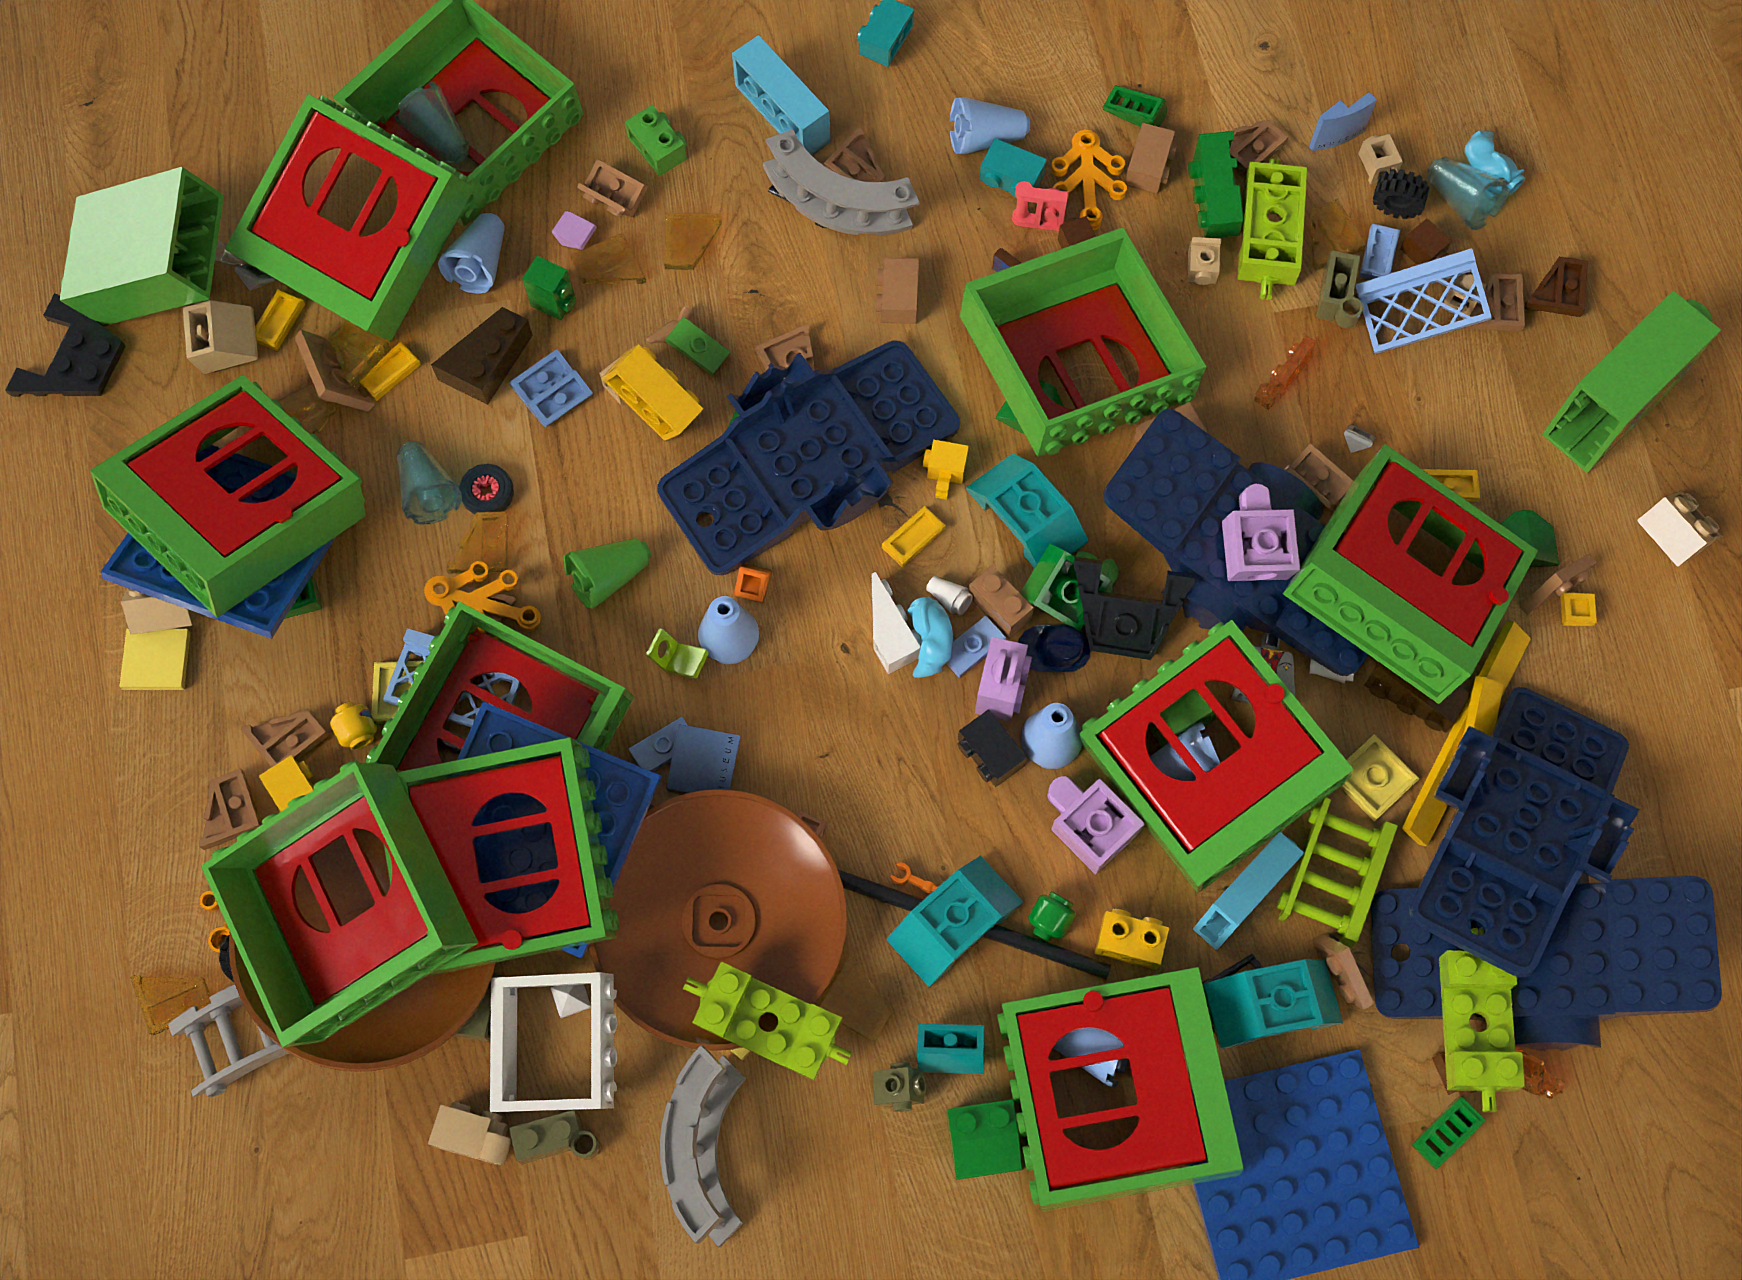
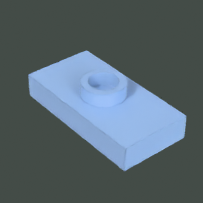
[1359,223,1400,280]
[946,616,1006,678]
[629,717,688,772]

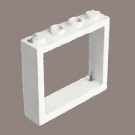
[490,972,617,1112]

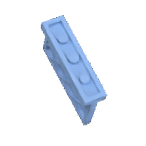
[1355,248,1492,354]
[383,628,521,727]

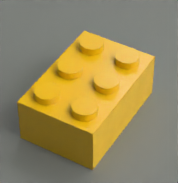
[601,344,703,441]

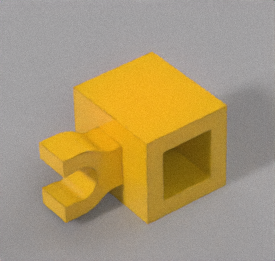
[923,439,969,500]

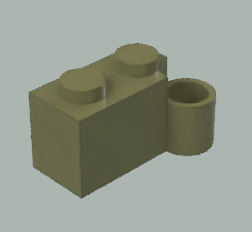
[1315,250,1363,328]
[509,1110,600,1165]

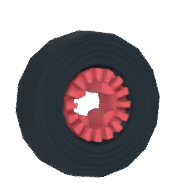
[459,464,514,517]

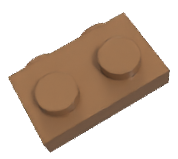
[576,159,648,218]
[1284,443,1353,510]

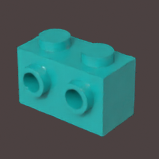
[857,0,914,67]
[979,138,1047,198]
[917,1024,985,1074]

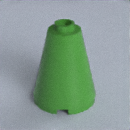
[563,538,651,609]

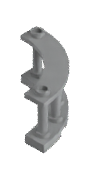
[763,129,919,236]
[168,985,289,1098]
[660,1045,746,1247]

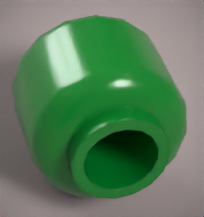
[1028,891,1076,942]

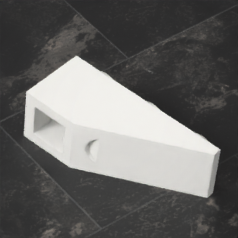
[872,572,922,674]

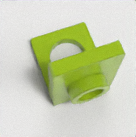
[646,629,709,679]

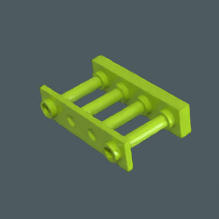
[1276,797,1398,948]

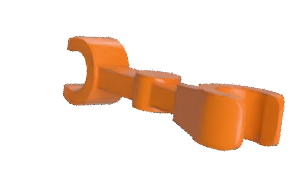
[890,862,938,894]

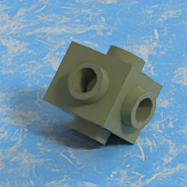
[872,1062,926,1112]

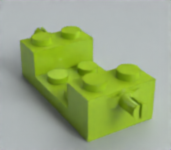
[1237,158,1307,300]
[1439,928,1525,1112]
[683,962,852,1081]

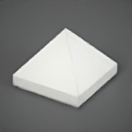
[551,984,591,1019]

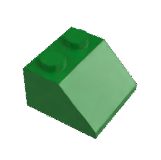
[1020,543,1111,632]
[946,1099,1022,1180]

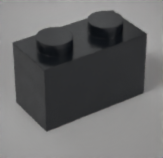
[957,709,1027,787]

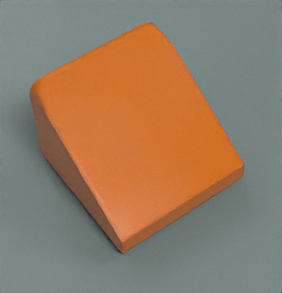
[734,563,772,603]

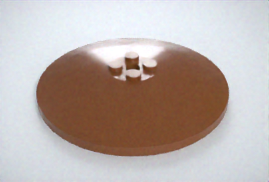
[589,789,847,1051]
[229,828,499,1072]

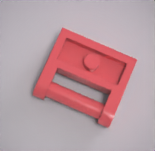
[1012,181,1068,231]

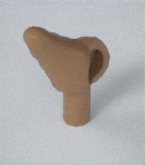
[646,306,693,343]

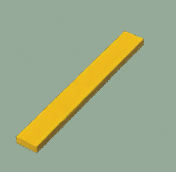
[1401,621,1531,846]

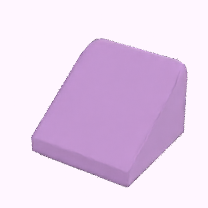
[552,211,597,250]

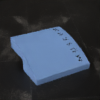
[1309,92,1377,151]
[509,349,593,428]
[667,724,741,794]

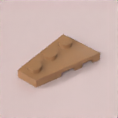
[295,330,375,412]

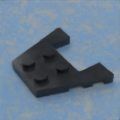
[5,293,125,397]
[1074,556,1195,660]

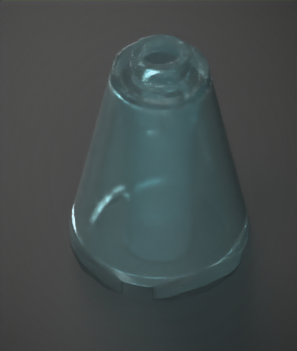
[393,82,470,164]
[1428,157,1510,230]
[397,442,462,525]

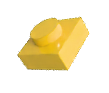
[1560,593,1597,626]

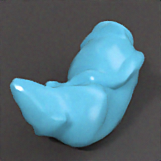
[1465,130,1526,195]
[907,597,953,678]

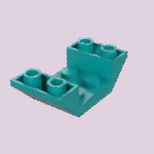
[966,453,1089,568]
[886,856,1024,988]
[1203,959,1343,1049]

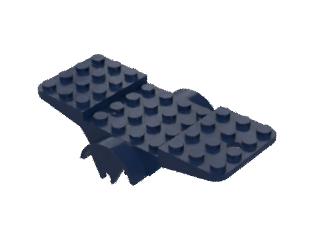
[657,340,960,576]
[1103,409,1369,676]
[1409,687,1639,977]
[1371,873,1722,1051]

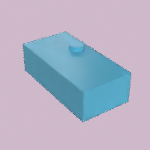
[732,35,830,155]

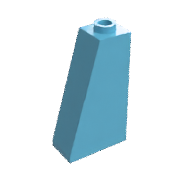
[1193,832,1304,951]

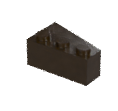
[431,307,533,405]
[1364,662,1471,733]

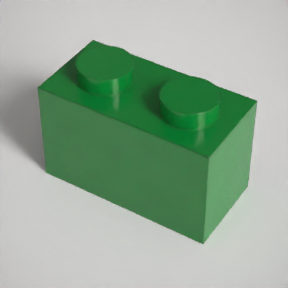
[522,256,576,320]

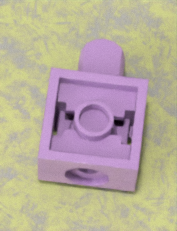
[1222,484,1300,581]
[975,637,1032,722]
[1047,776,1145,875]

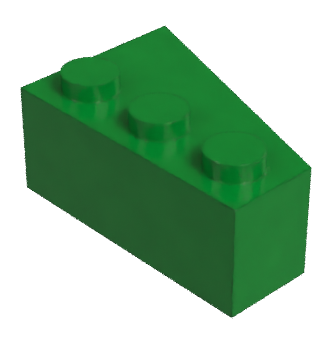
[1188,131,1243,238]

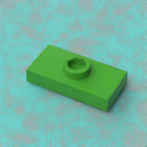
[665,316,730,376]

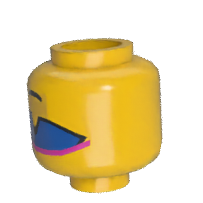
[330,702,377,750]

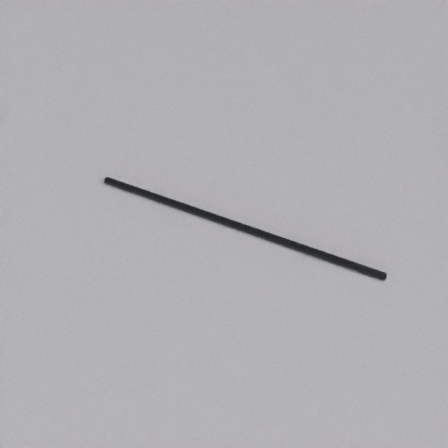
[438,739,1111,980]

